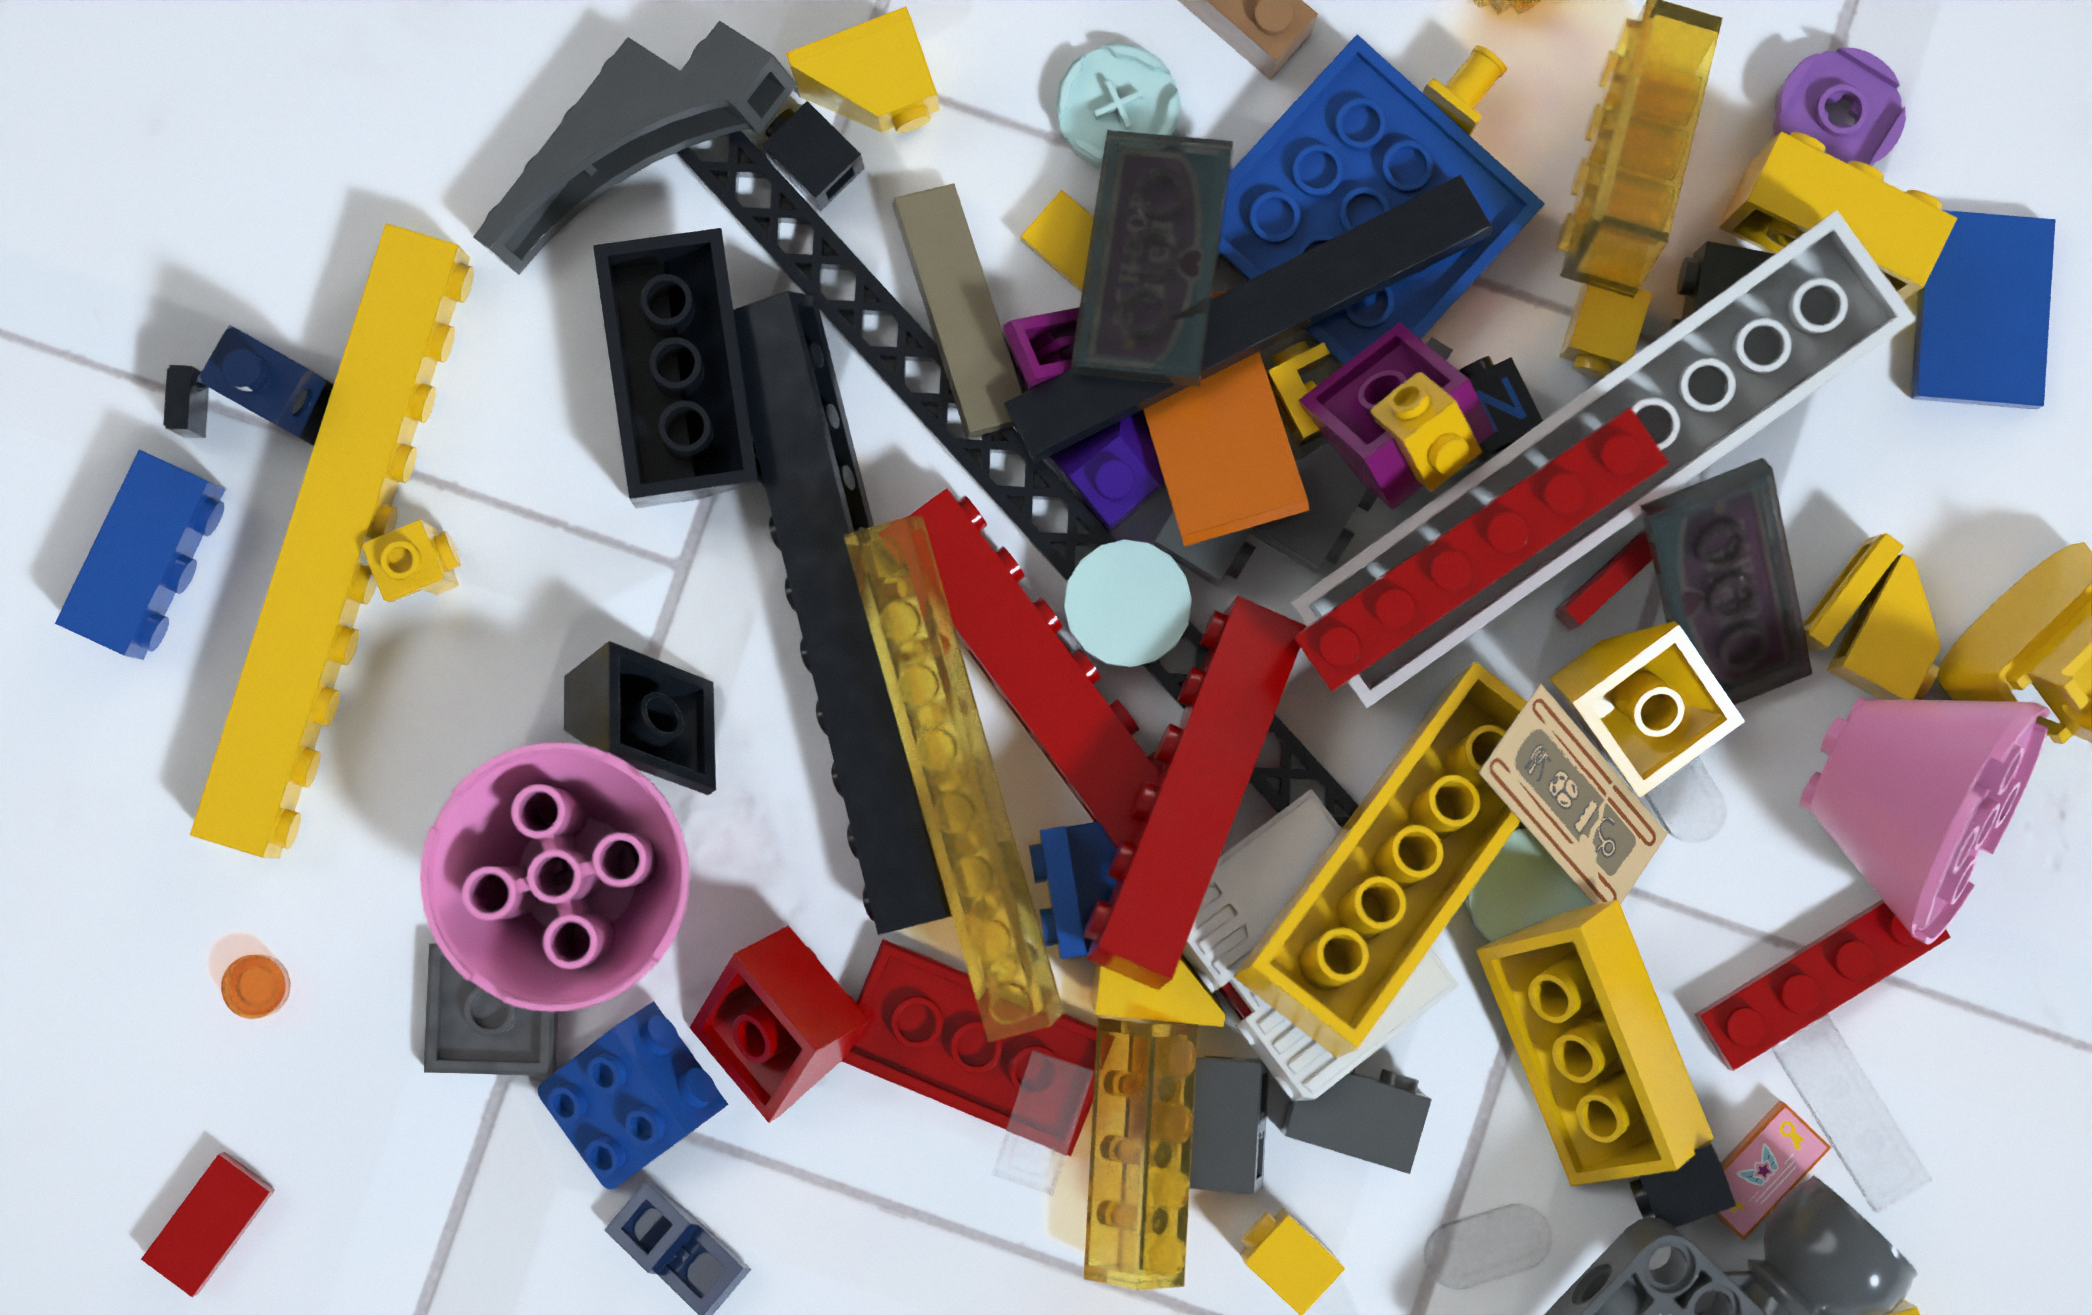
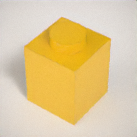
[1559,274,1653,379]
[1240,1207,1346,1315]

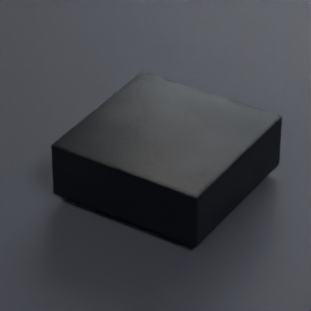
[163,365,209,438]

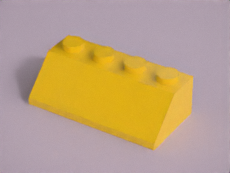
[1476,899,1714,1187]

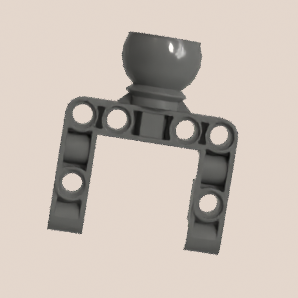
[1544,1176,1919,1315]

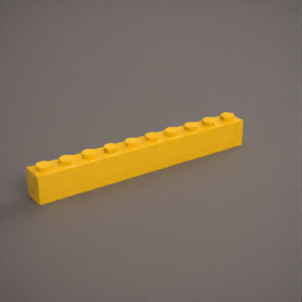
[189,223,474,858]

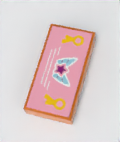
[1714,1100,1832,1241]

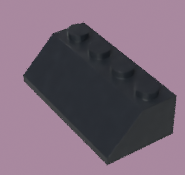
[593,228,759,509]

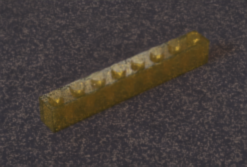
[844,516,1064,1042]

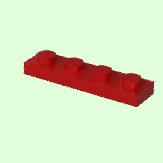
[1694,899,1951,1071]

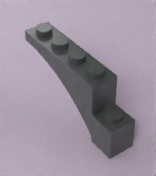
[473,20,798,275]
[1153,337,1453,587]

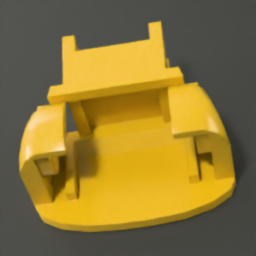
[1937,542,2092,744]

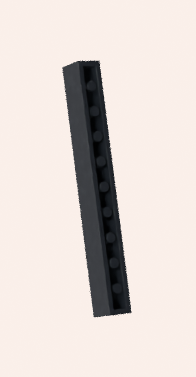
[734,291,972,935]

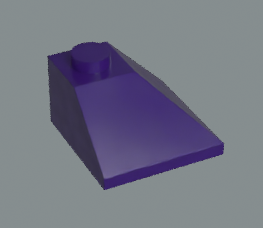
[1046,410,1166,533]

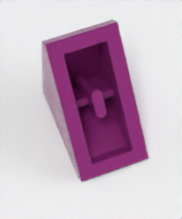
[1003,306,1087,392]

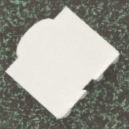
[1182,789,1460,1101]

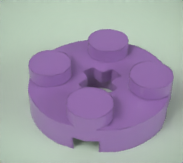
[1773,47,1906,166]

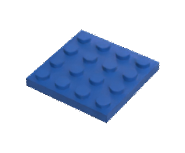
[1216,34,1545,367]

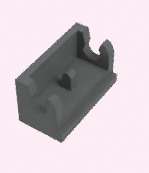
[1183,1055,1269,1194]

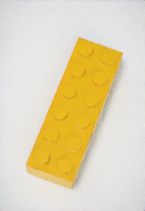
[1233,661,1527,1058]

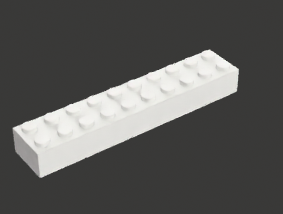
[1291,211,1916,708]

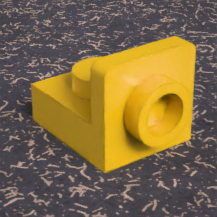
[1267,341,1330,447]

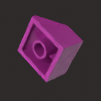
[1299,322,1495,510]

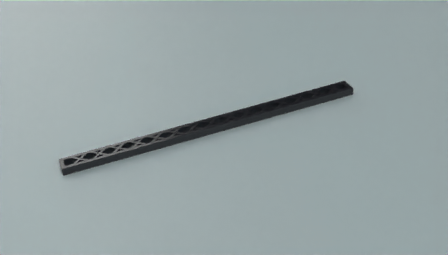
[675,131,1359,826]

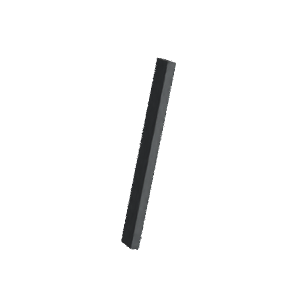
[1004,175,1492,464]

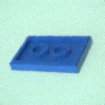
[1911,210,2056,410]

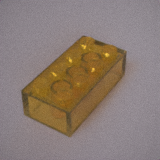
[1556,0,1723,298]

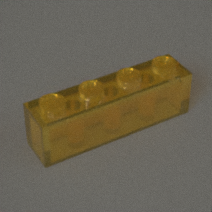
[1083,1018,1198,1290]

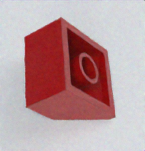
[689,925,870,1123]

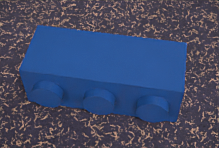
[55,449,226,660]

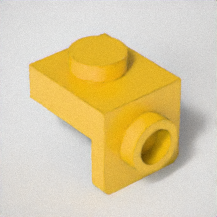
[1371,372,1482,492]
[362,519,462,602]

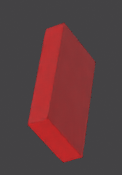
[1554,527,1655,631]
[141,1152,275,1297]

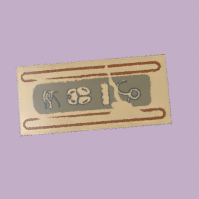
[1478,683,1668,905]

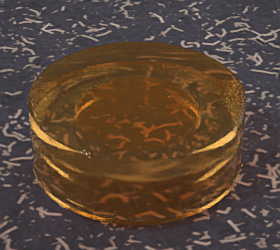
[221,954,291,1019]

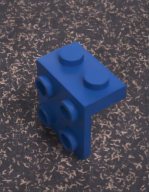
[1029,822,1117,959]
[538,1001,729,1189]

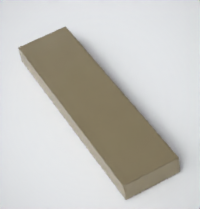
[892,183,1023,439]

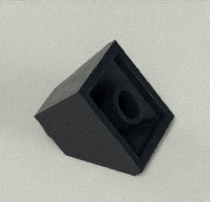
[564,641,716,795]

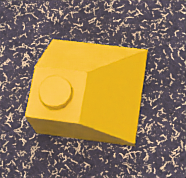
[786,6,940,133]
[1548,621,1745,798]

